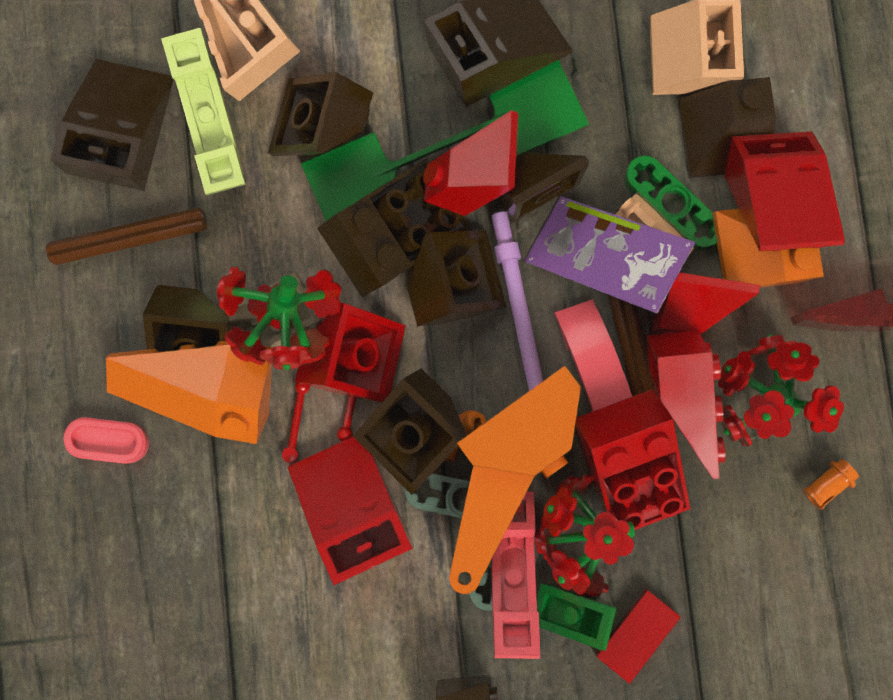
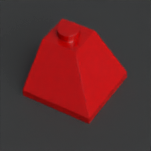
[423,110,518,216]
[652,272,760,334]
[295,303,406,403]

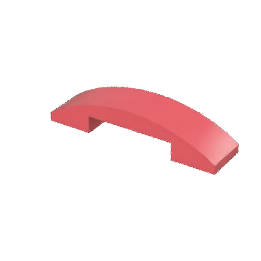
[554,299,632,412]
[491,492,540,659]

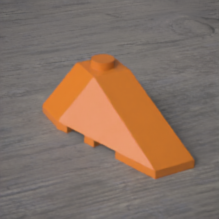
[106,341,273,444]

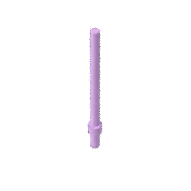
[491,212,544,391]

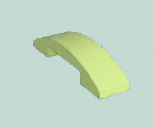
[161,28,246,195]

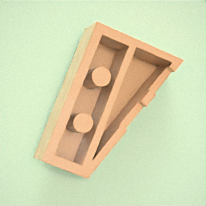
[194,0,300,101]

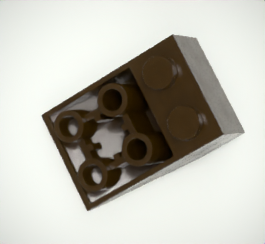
[424,0,572,107]
[50,59,174,191]
[317,158,470,297]

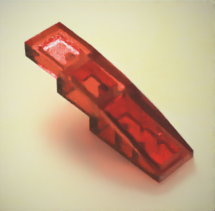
[790,288,893,332]

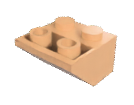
[649,0,744,95]

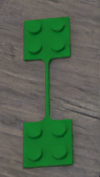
[301,60,589,221]

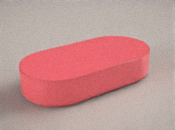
[63,417,149,464]

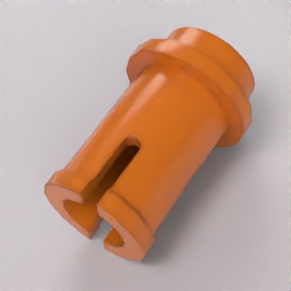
[802,459,859,510]

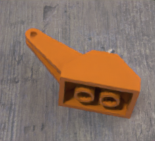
[449,366,581,594]

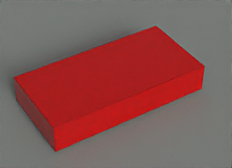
[594,589,681,684]

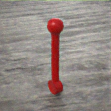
[337,371,364,442]
[282,382,310,463]

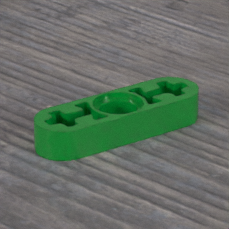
[624,156,717,251]

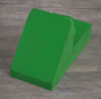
[536,583,616,651]

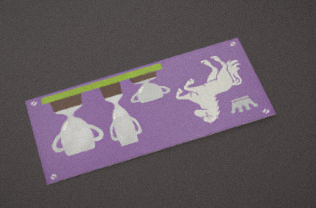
[525,196,695,313]

